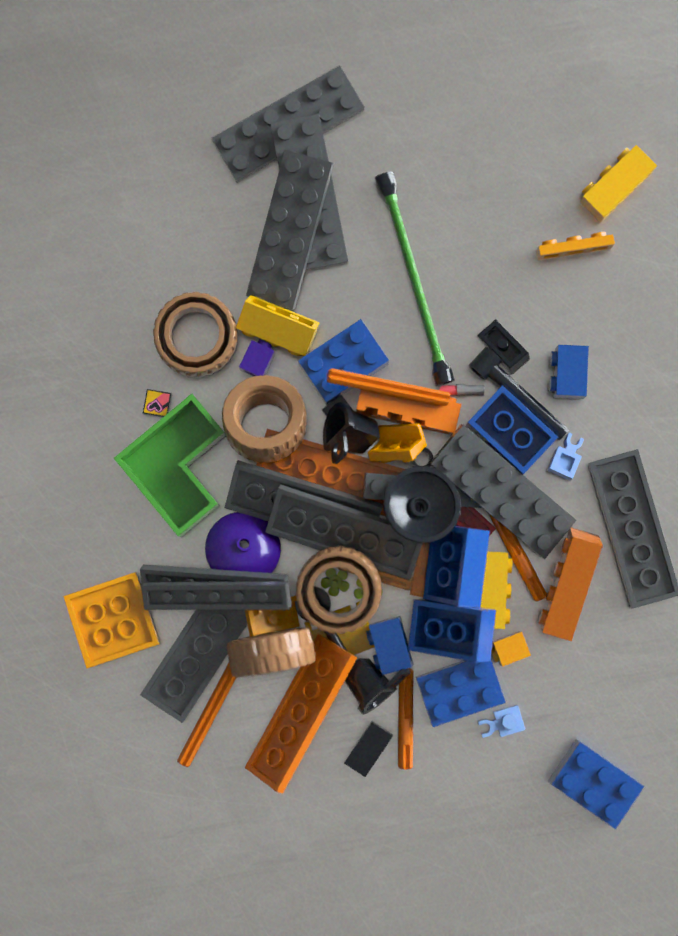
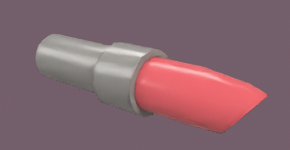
[439,384,484,396]

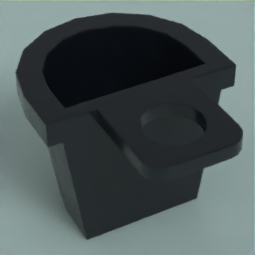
[323,402,380,464]
[345,658,411,715]

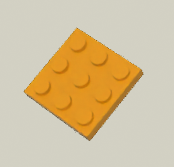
[63,572,160,668]

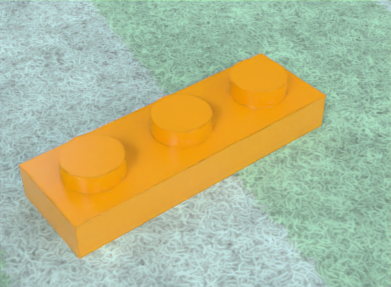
[536,232,615,260]

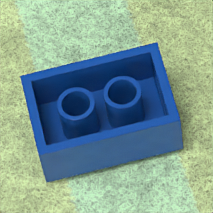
[298,319,389,406]
[466,385,558,474]
[423,525,490,607]
[408,599,496,663]
[415,660,506,727]
[548,739,645,829]

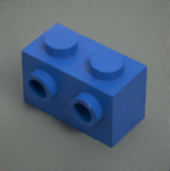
[549,345,589,399]
[366,616,414,675]

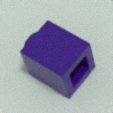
[239,339,275,377]

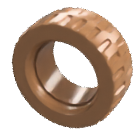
[153,292,238,378]
[222,375,307,463]
[296,546,382,634]
[227,627,315,677]

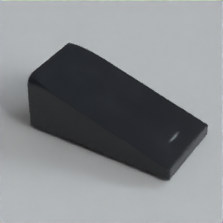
[477,319,530,375]
[344,721,393,777]

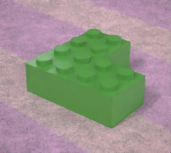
[114,394,226,537]

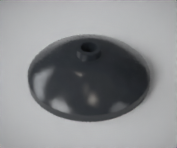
[384,466,461,543]

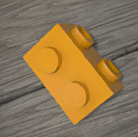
[367,423,427,463]
[245,596,300,637]

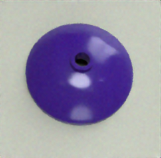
[205,512,281,573]

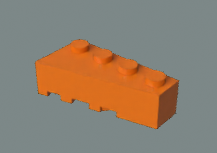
[356,389,461,435]
[538,527,603,641]

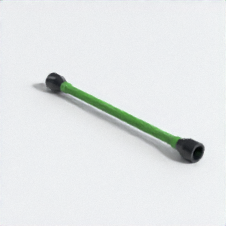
[375,172,455,386]

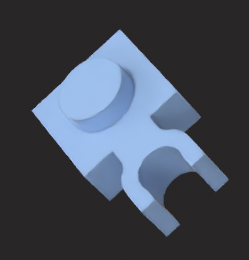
[547,433,584,481]
[477,705,525,738]

